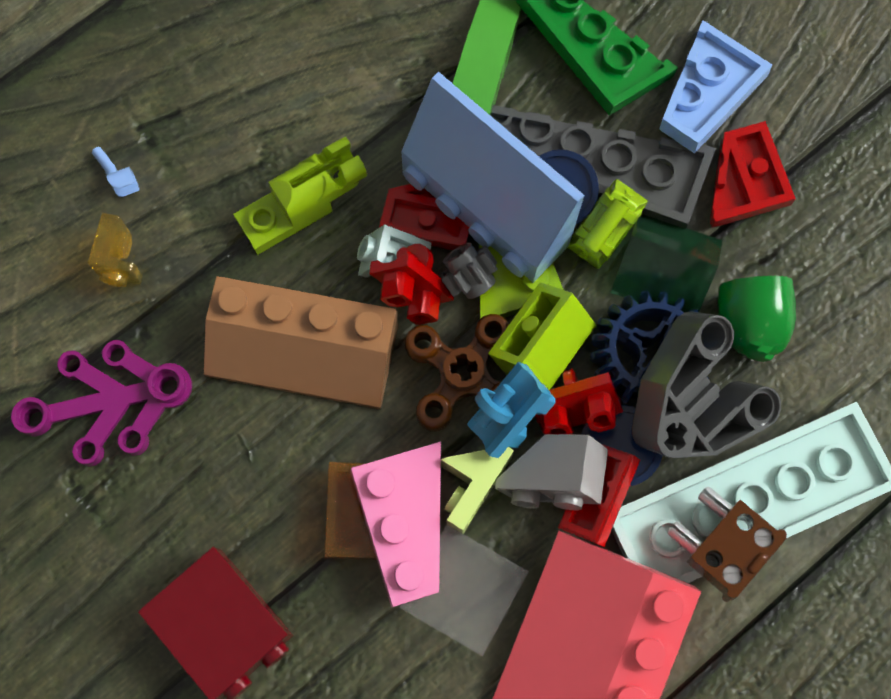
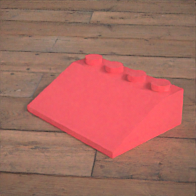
[492,531,701,699]

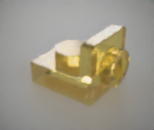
[88,213,143,287]

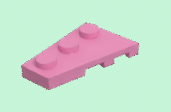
[350,442,441,608]

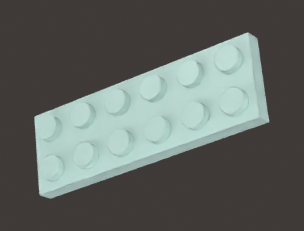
[612,402,891,583]

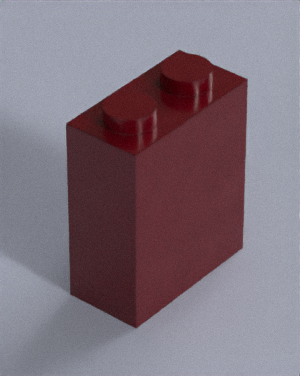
[138,546,294,699]

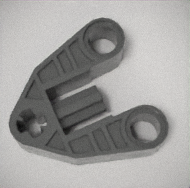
[632,312,781,458]

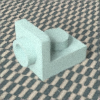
[357,224,432,278]

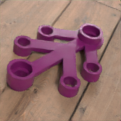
[11,340,192,467]

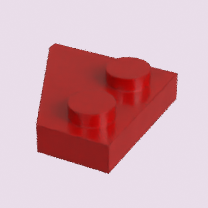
[710,121,796,228]

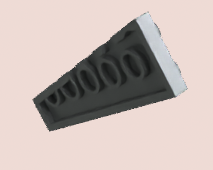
[490,105,716,230]

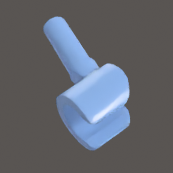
[92,147,140,197]

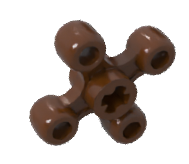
[405,314,509,432]

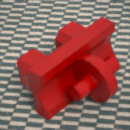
[369,244,454,325]
[535,369,623,435]

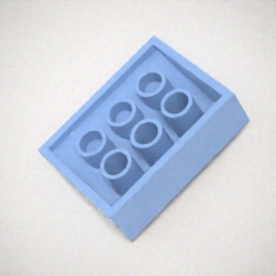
[401,72,584,283]

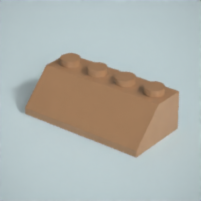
[204,276,399,409]

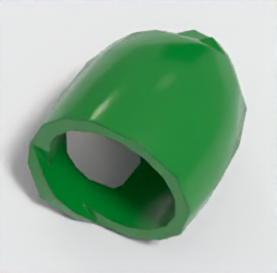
[717,276,796,362]

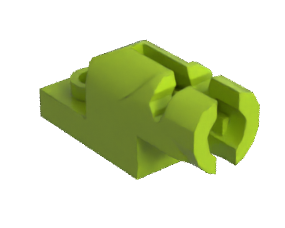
[233,137,367,255]

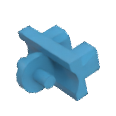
[467,362,556,458]

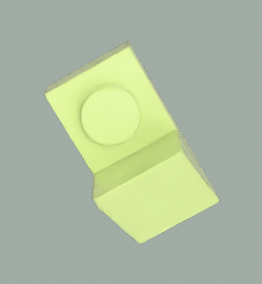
[441,447,514,535]

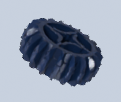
[590,290,709,405]

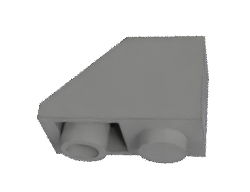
[495,434,608,510]

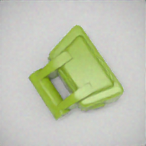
[568,179,648,269]

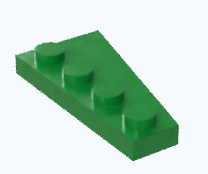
[515,0,678,116]

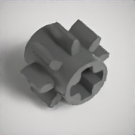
[441,243,497,299]

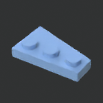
[659,20,772,154]

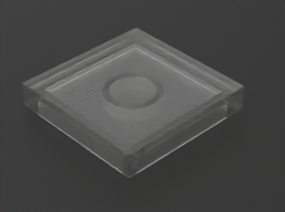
[399,525,529,656]

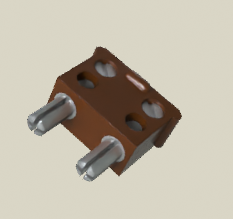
[667,486,787,602]

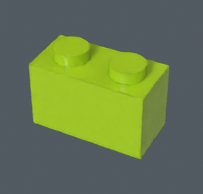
[488,282,596,390]

